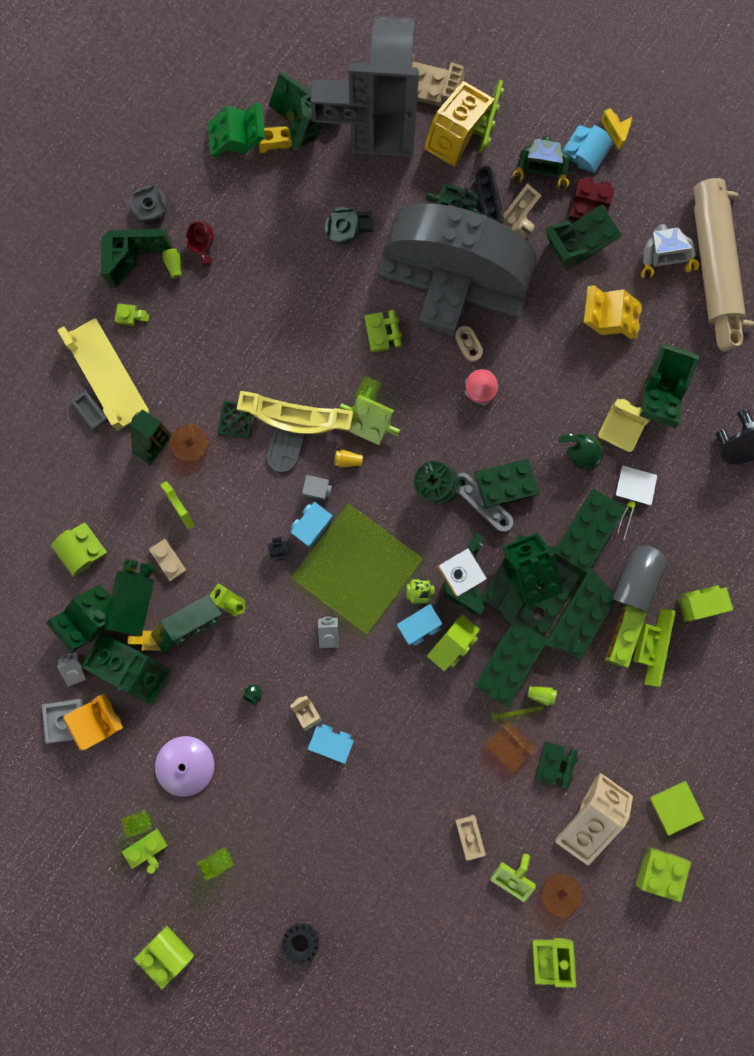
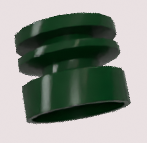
[413,461,461,504]

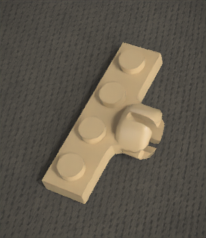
[503,184,542,240]

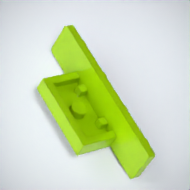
[473,80,504,153]
[633,609,676,687]

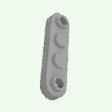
[458,473,513,532]

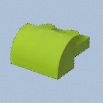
[51,522,107,577]
[134,926,194,989]
[533,938,576,987]

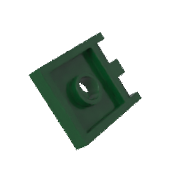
[501,533,564,607]

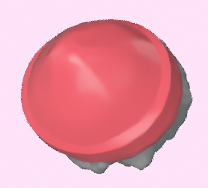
[465,369,499,406]

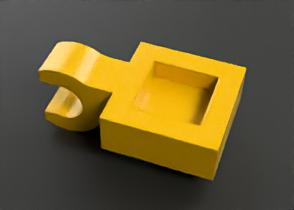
[128,631,161,651]

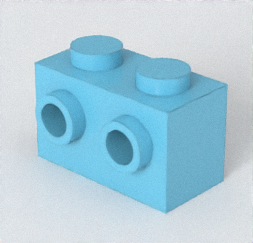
[291,502,334,548]
[396,604,442,646]
[308,724,354,764]

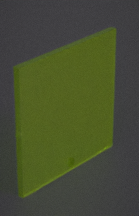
[291,503,423,635]

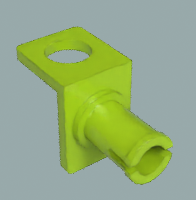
[210,583,246,616]

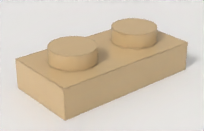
[149,539,187,581]
[455,815,486,861]

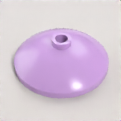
[155,736,215,797]

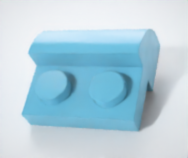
[563,125,613,173]

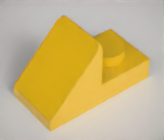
[601,108,632,150]

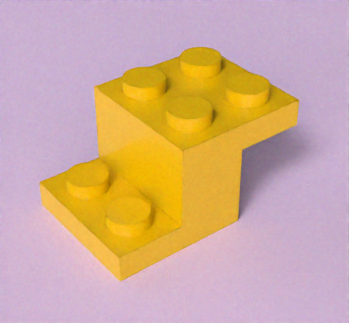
[584,285,642,339]

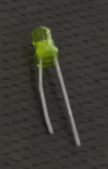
[617,499,636,540]

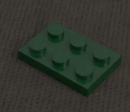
[474,459,540,509]

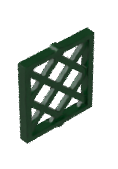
[218,401,253,439]

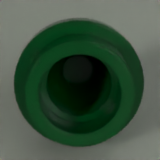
[242,684,262,705]

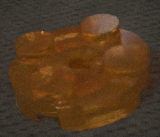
[170,424,209,462]
[541,873,582,917]

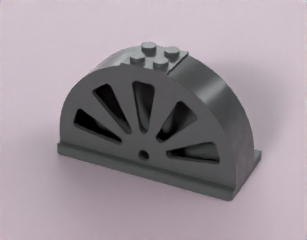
[311,16,419,156]
[377,204,537,337]

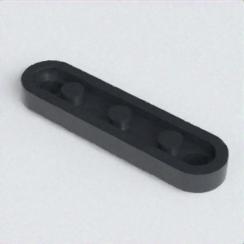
[475,166,504,224]

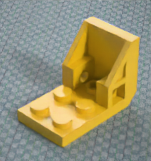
[424,81,494,167]

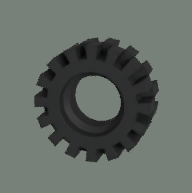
[282,923,319,964]

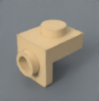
[290,696,322,731]

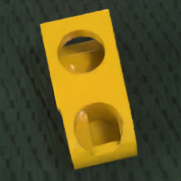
[258,127,291,153]

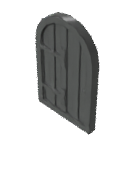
[267,428,305,473]

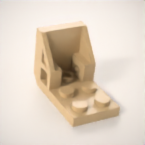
[555,773,633,866]

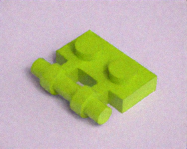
[365,310,403,353]

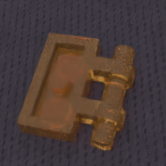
[484,721,536,774]

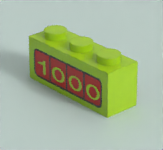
[605,605,647,668]

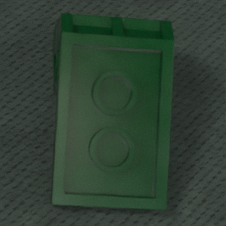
[268,72,323,151]
[545,204,622,270]
[101,229,173,288]
[639,343,699,428]
[442,533,485,617]
[81,633,172,705]

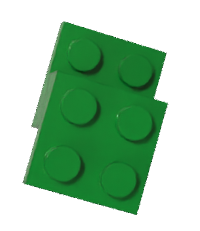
[207,102,265,158]

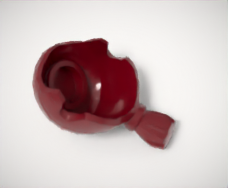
[185,221,214,266]

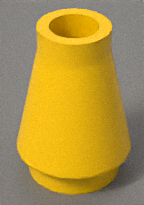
[334,449,363,468]

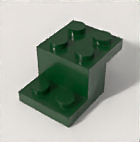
[46,584,111,653]

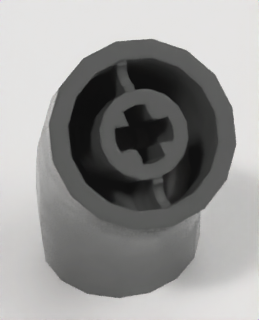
[613,545,667,612]

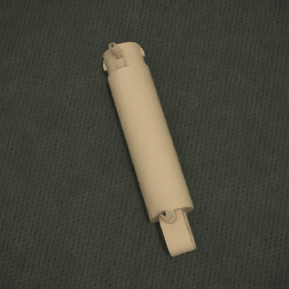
[693,178,754,352]

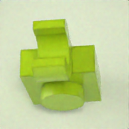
[115,304,149,326]

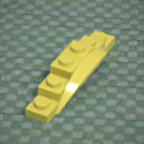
[237,391,353,434]

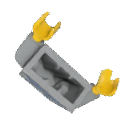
[641,224,699,279]

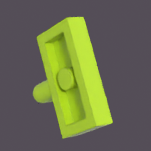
[122,828,168,874]
[490,854,536,902]

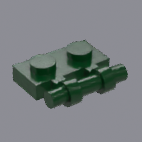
[535,741,578,789]

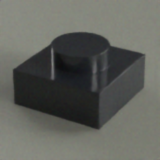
[356,211,373,232]

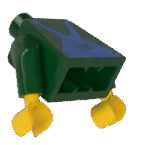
[512,136,569,190]

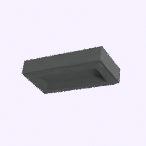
[70,390,109,431]

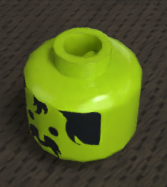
[406,579,435,604]

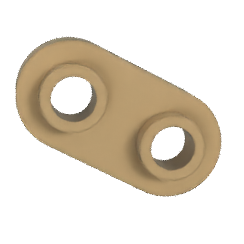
[455,326,483,362]

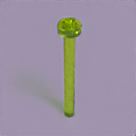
[491,705,544,722]

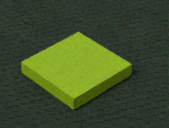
[649,781,704,836]

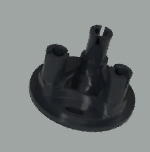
[716,408,754,464]

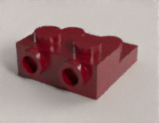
[569,177,615,221]

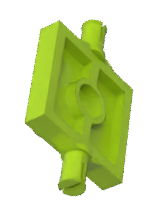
[339,395,400,445]

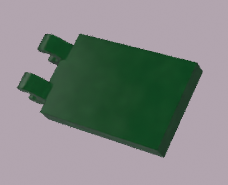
[104,559,155,636]

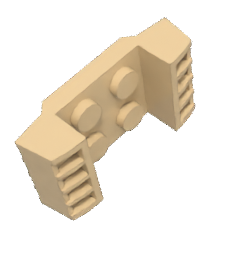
[412,53,465,107]

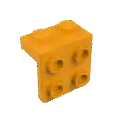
[63,693,123,751]

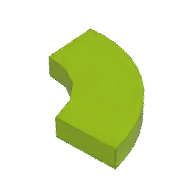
[160,481,194,530]

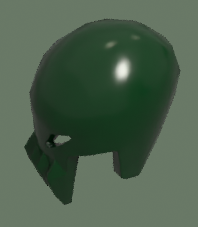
[556,433,604,470]

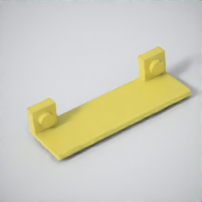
[57,319,150,431]

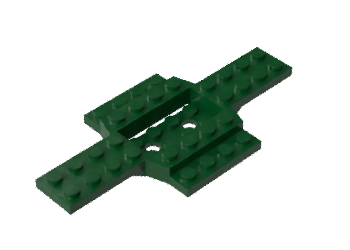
[474,488,626,707]

